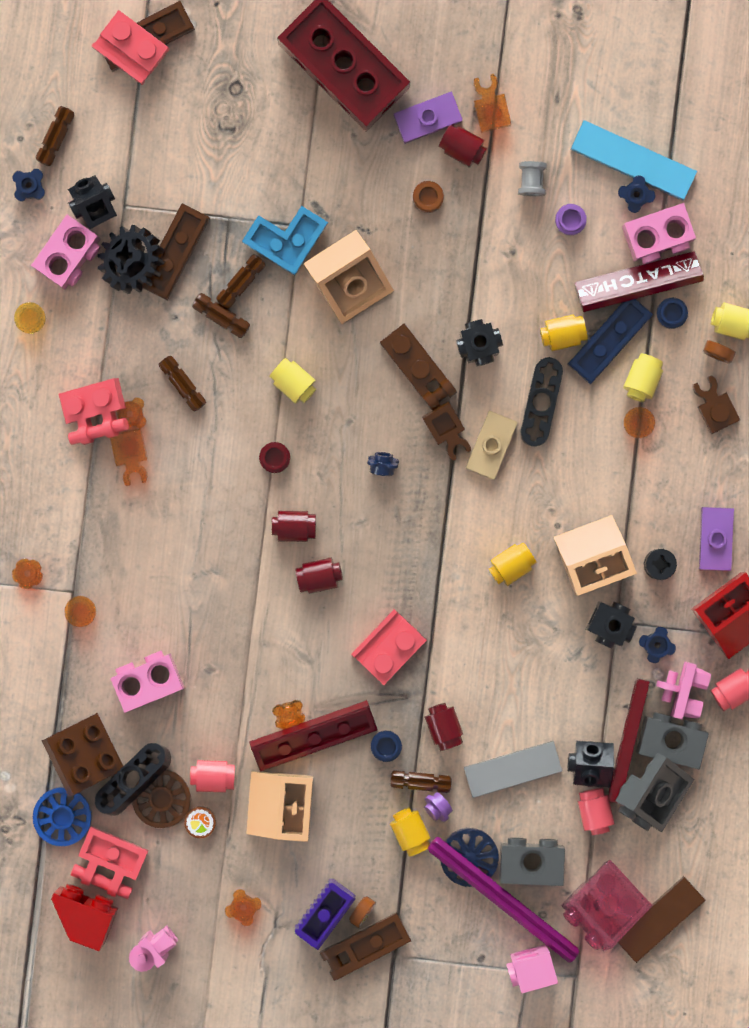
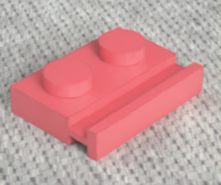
[92,10,169,85]
[351,609,427,685]

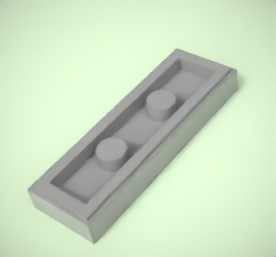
[464,741,562,798]

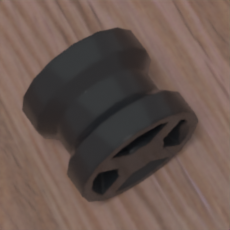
[644,549,677,580]

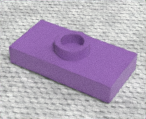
[394,91,463,144]
[699,507,734,571]

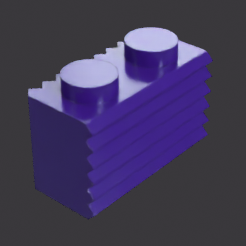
[295,879,356,950]

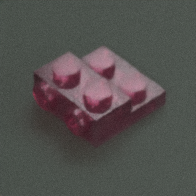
[561,860,653,951]

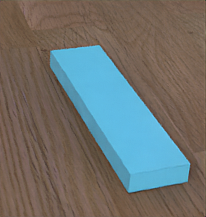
[570,120,697,201]

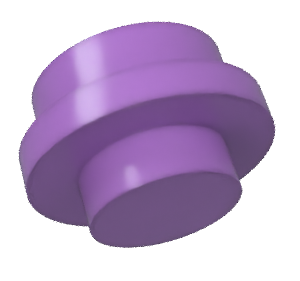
[555,204,587,235]
[424,792,453,822]

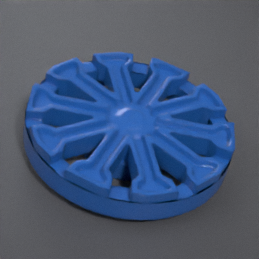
[33,787,92,846]

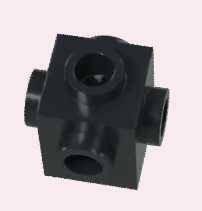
[68,175,117,230]
[456,319,503,366]
[585,601,637,649]
[567,741,614,788]

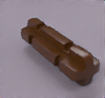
[36,106,74,166]
[216,254,266,309]
[192,293,250,338]
[159,356,206,412]
[390,770,452,793]

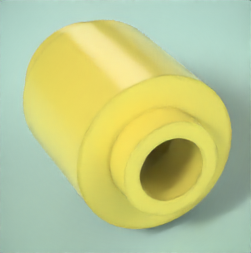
[711,302,749,340]
[623,353,663,402]
[269,358,316,404]

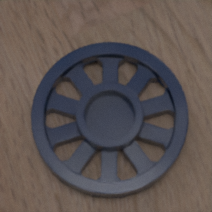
[440,828,499,887]

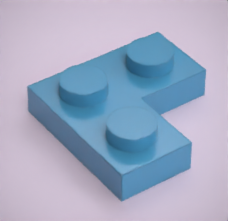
[242,205,328,276]

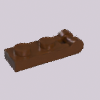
[380,323,457,410]
[319,912,411,981]

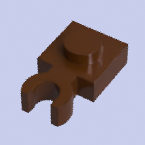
[693,375,740,434]
[422,401,471,461]

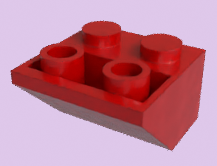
[691,572,749,659]
[51,884,118,951]

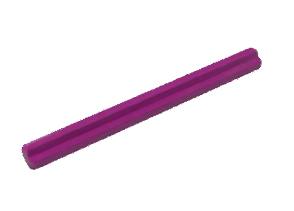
[428,837,580,963]

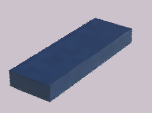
[567,299,653,385]

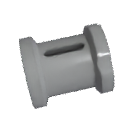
[518,161,547,196]

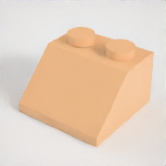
[303,230,394,324]

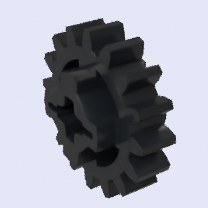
[97,225,165,294]

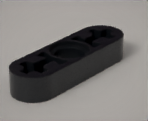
[520,357,563,447]
[95,743,171,816]

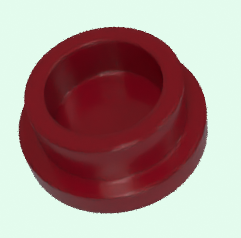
[259,442,290,473]

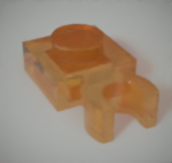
[473,74,511,133]
[110,428,148,486]

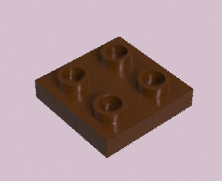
[42,713,123,797]

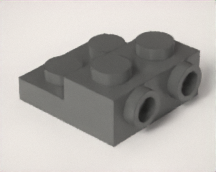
[615,752,695,832]

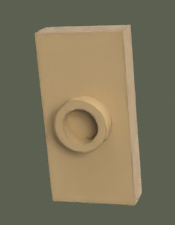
[466,410,518,480]

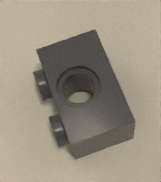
[636,712,709,770]
[499,838,565,886]

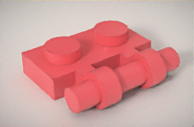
[59,378,129,445]
[70,826,149,899]

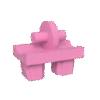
[656,661,711,720]
[129,925,178,972]

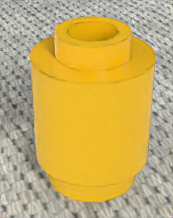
[540,314,588,351]
[489,542,537,586]
[390,807,431,857]

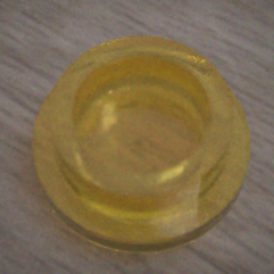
[14,302,46,334]

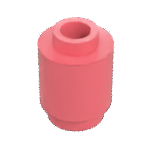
[710,668,749,711]
[190,760,235,793]
[577,788,615,835]

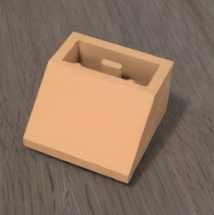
[553,515,637,596]
[246,771,313,842]

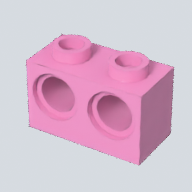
[622,203,696,264]
[31,215,101,289]
[110,650,185,713]
[506,944,558,994]

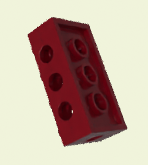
[277,0,410,132]

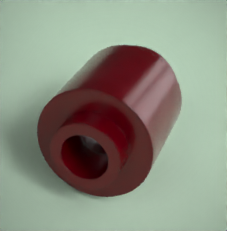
[438,125,487,168]
[272,511,316,542]
[295,557,343,594]
[424,702,464,751]

